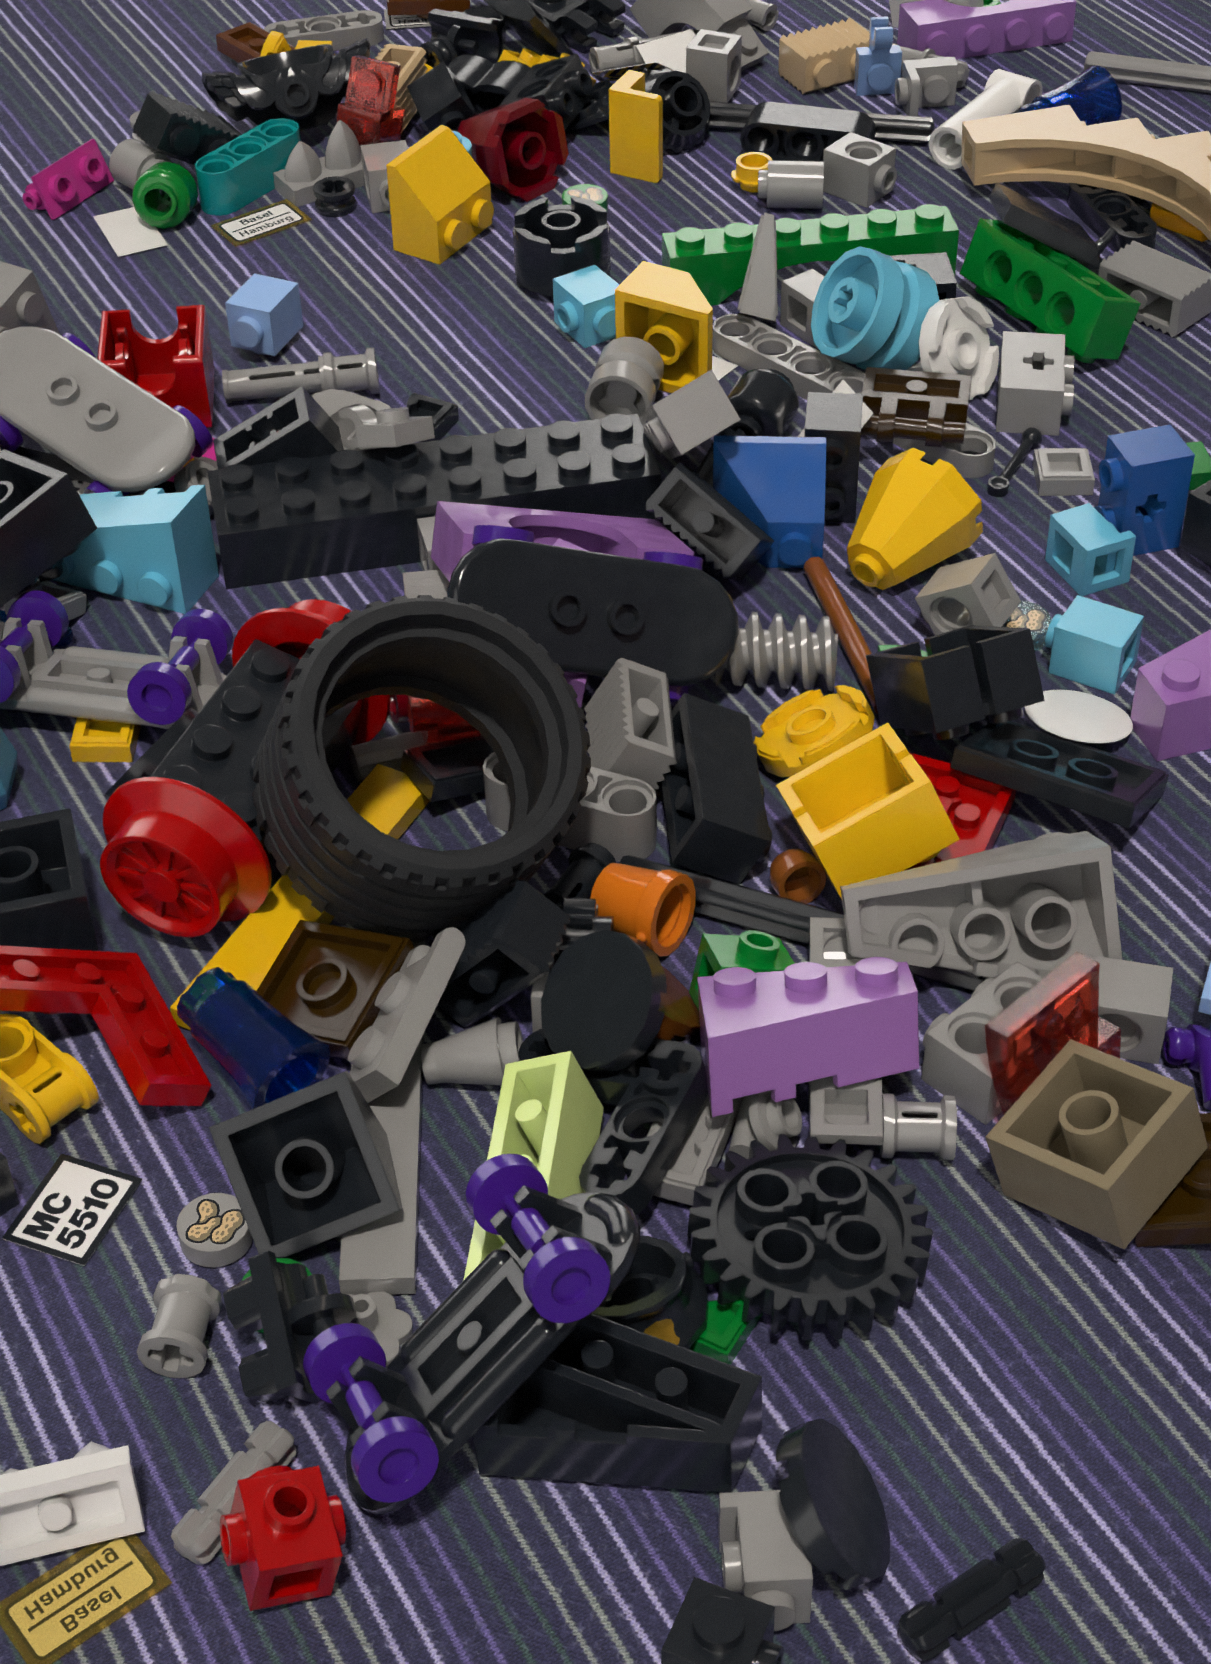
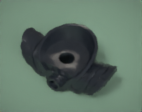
[202,38,370,131]

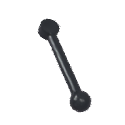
[987,427,1042,497]

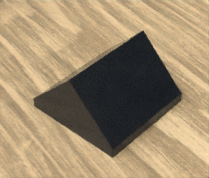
[209,1071,403,1258]

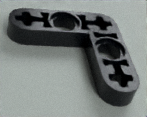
[1068,183,1157,252]
[518,1029,708,1215]

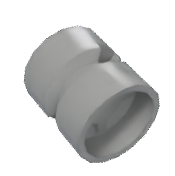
[585,336,664,426]

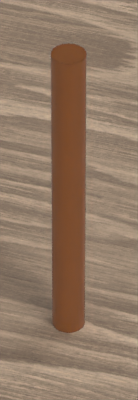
[804,557,878,714]

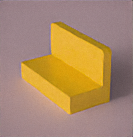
[609,70,663,183]

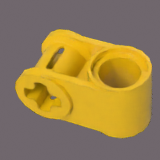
[0,1013,99,1144]

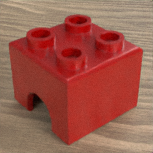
[97,305,214,428]

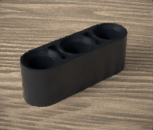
[740,102,877,161]

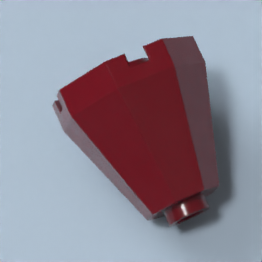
[457,98,569,202]

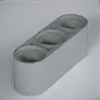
[483,752,657,862]

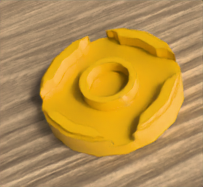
[754,685,875,777]

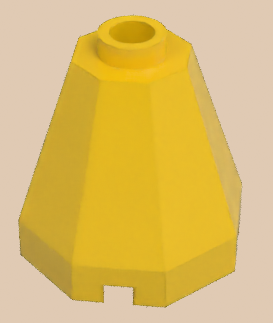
[847,447,983,590]

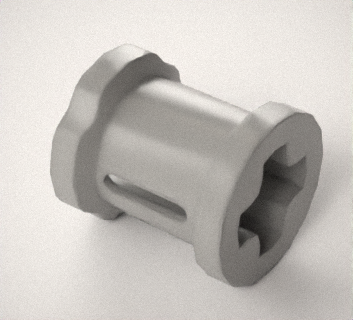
[880,1093,957,1160]
[137,1274,223,1378]

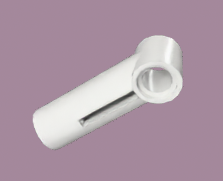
[929,69,1042,169]

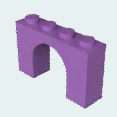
[431,501,694,582]

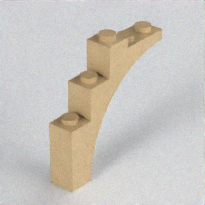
[961,105,1211,241]

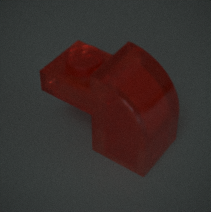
[337,55,405,145]

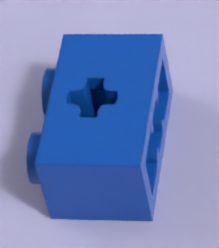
[1094,424,1195,556]

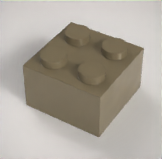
[985,1039,1208,1249]

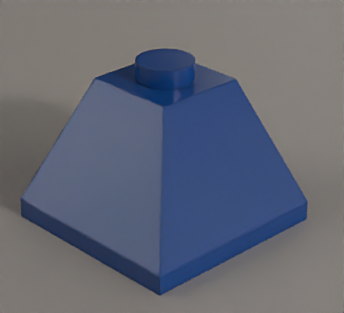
[713,435,827,568]

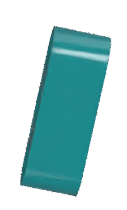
[195,118,301,216]

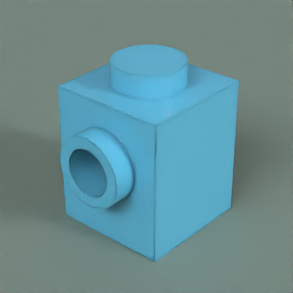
[553,265,619,348]
[1045,595,1144,695]

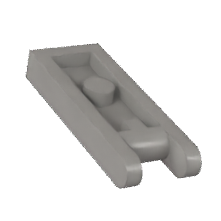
[348,927,465,1103]

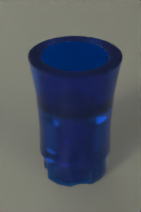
[1018,65,1122,126]
[177,967,330,1109]

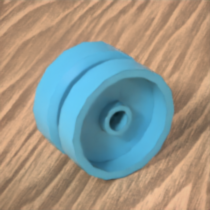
[811,246,939,370]

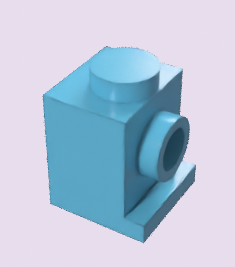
[1045,503,1136,596]

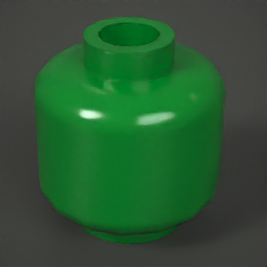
[132,162,198,229]

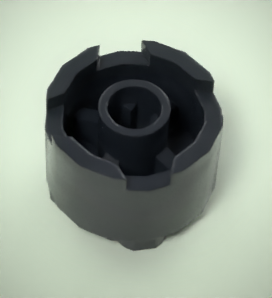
[513,197,611,303]

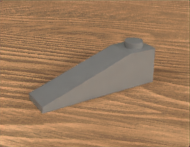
[840,831,1122,988]

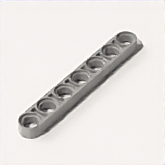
[712,314,996,478]

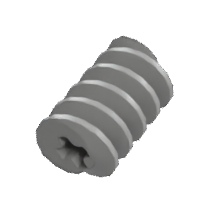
[716,612,838,692]

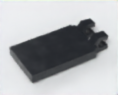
[528,0,626,54]

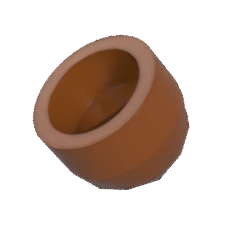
[769,849,826,904]

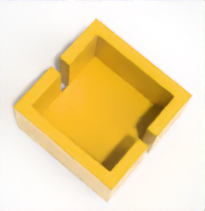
[776,723,960,900]

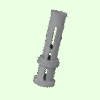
[222,347,380,403]

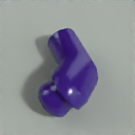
[1162,1024,1211,1110]

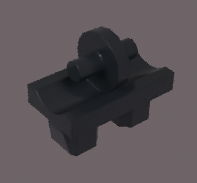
[428,9,506,64]
[223,1250,356,1404]

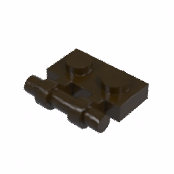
[861,367,972,447]

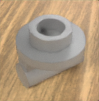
[729,1091,802,1159]

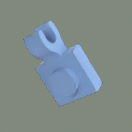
[854,16,902,96]

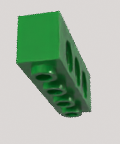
[960,218,1141,363]

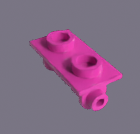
[22,138,114,220]

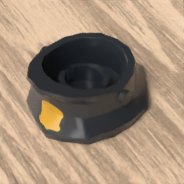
[592,1236,709,1349]

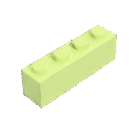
[463,1051,604,1281]

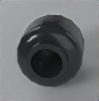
[727,368,799,437]

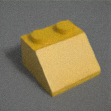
[386,125,494,265]
[615,261,713,393]

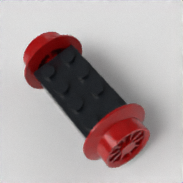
[100,599,390,937]

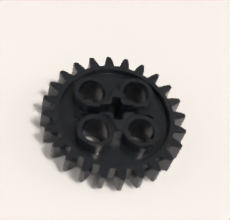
[687,1134,933,1340]

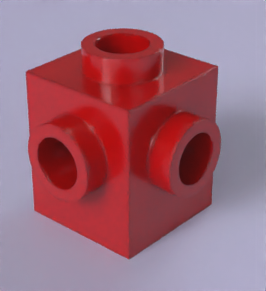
[220,1466,346,1611]

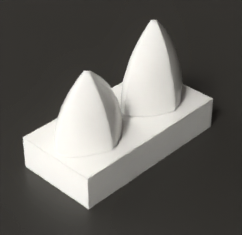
[0,1442,145,1566]

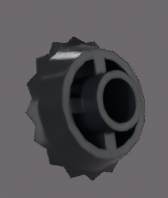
[645,68,710,153]

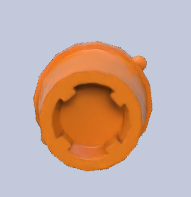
[590,863,696,957]

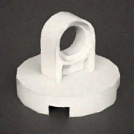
[907,296,999,400]

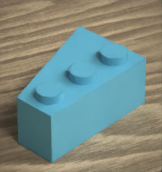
[51,484,219,614]

